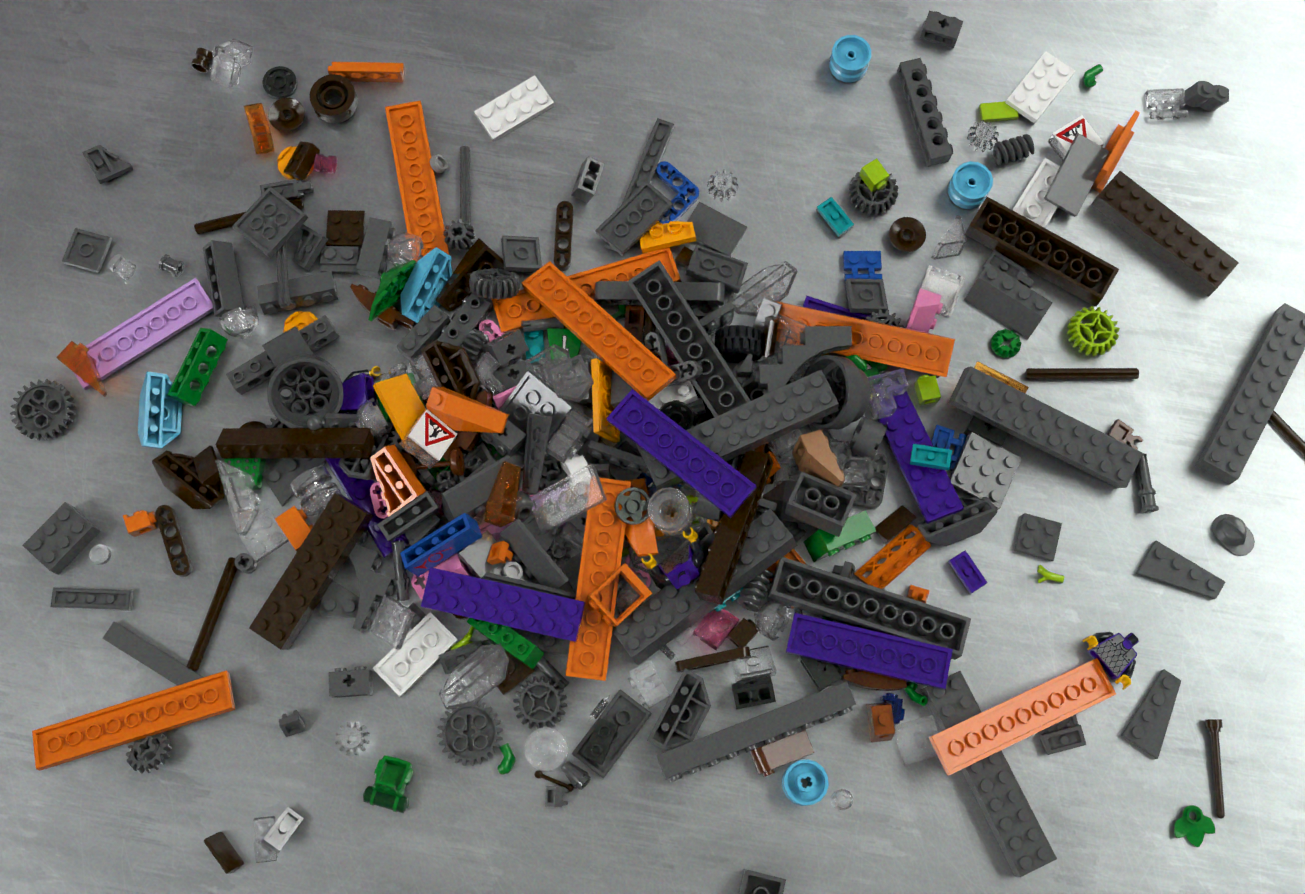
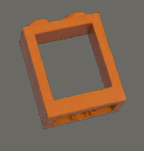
[587,563,652,627]

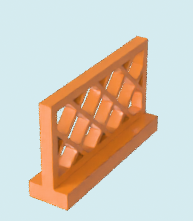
[1091,110,1140,193]

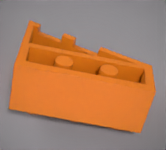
[370,444,426,517]

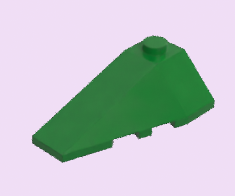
[368,260,416,321]

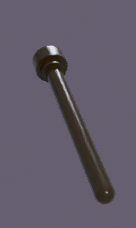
[1205,719,1225,819]

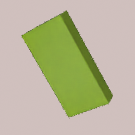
[979,101,1019,123]

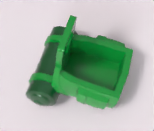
[363,755,414,813]

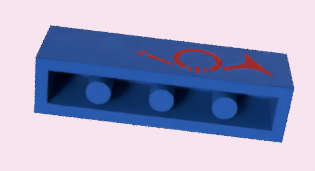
[400,513,483,576]

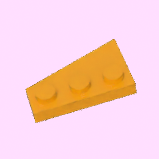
[639,221,697,253]

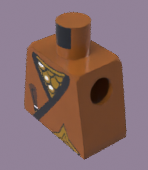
[866,702,895,742]

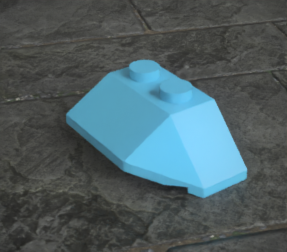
[400,247,452,323]
[138,371,182,449]

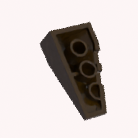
[436,238,504,312]

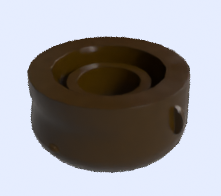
[310,74,358,123]

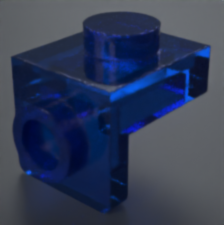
[880,693,905,725]

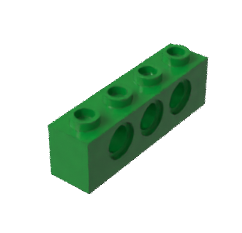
[167,328,228,407]
[467,618,544,670]

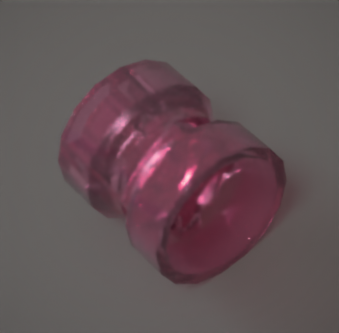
[314,154,337,174]

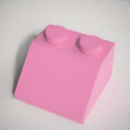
[906,288,943,333]

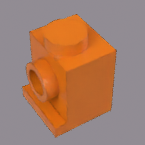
[123,510,157,537]

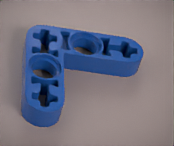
[656,161,699,224]

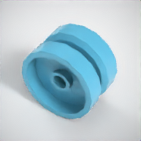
[829,35,871,83]
[948,161,993,209]
[781,759,829,806]

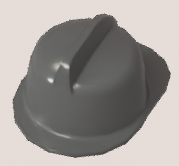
[1212,514,1255,556]

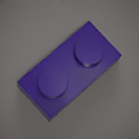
[948,550,988,594]

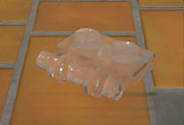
[1145,88,1188,120]

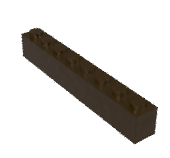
[215,428,375,458]
[695,450,773,605]

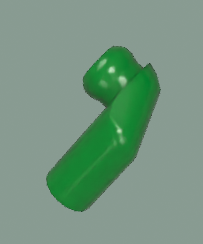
[1084,64,1103,88]
[845,355,867,372]
[904,681,928,706]
[498,743,516,775]

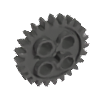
[10,379,76,441]
[437,700,503,766]

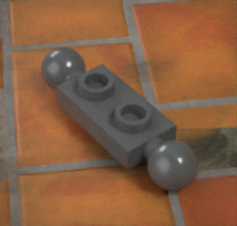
[307,413,377,430]

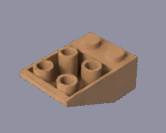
[792,430,845,488]

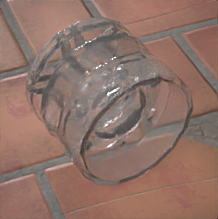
[290,466,342,516]
[648,487,694,536]
[524,727,569,772]

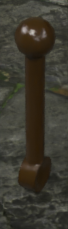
[534,770,574,792]

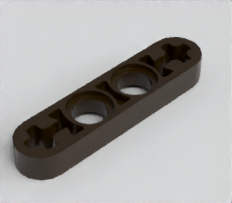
[554,201,574,271]
[155,505,192,577]
[675,647,751,673]

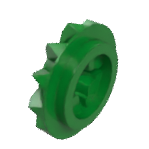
[991,328,1022,358]

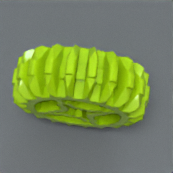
[1067,306,1120,357]

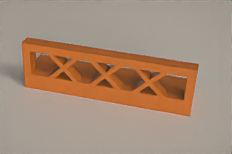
[328,62,404,83]
[854,524,931,589]

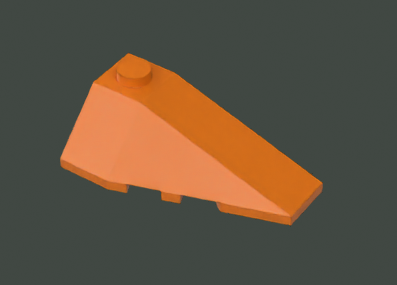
[426,387,509,433]
[625,478,658,557]

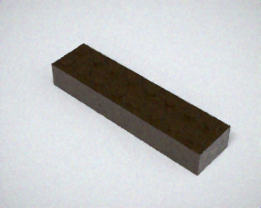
[1091,171,1239,297]
[965,197,1119,307]
[249,493,374,650]

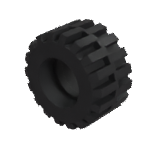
[715,325,763,363]

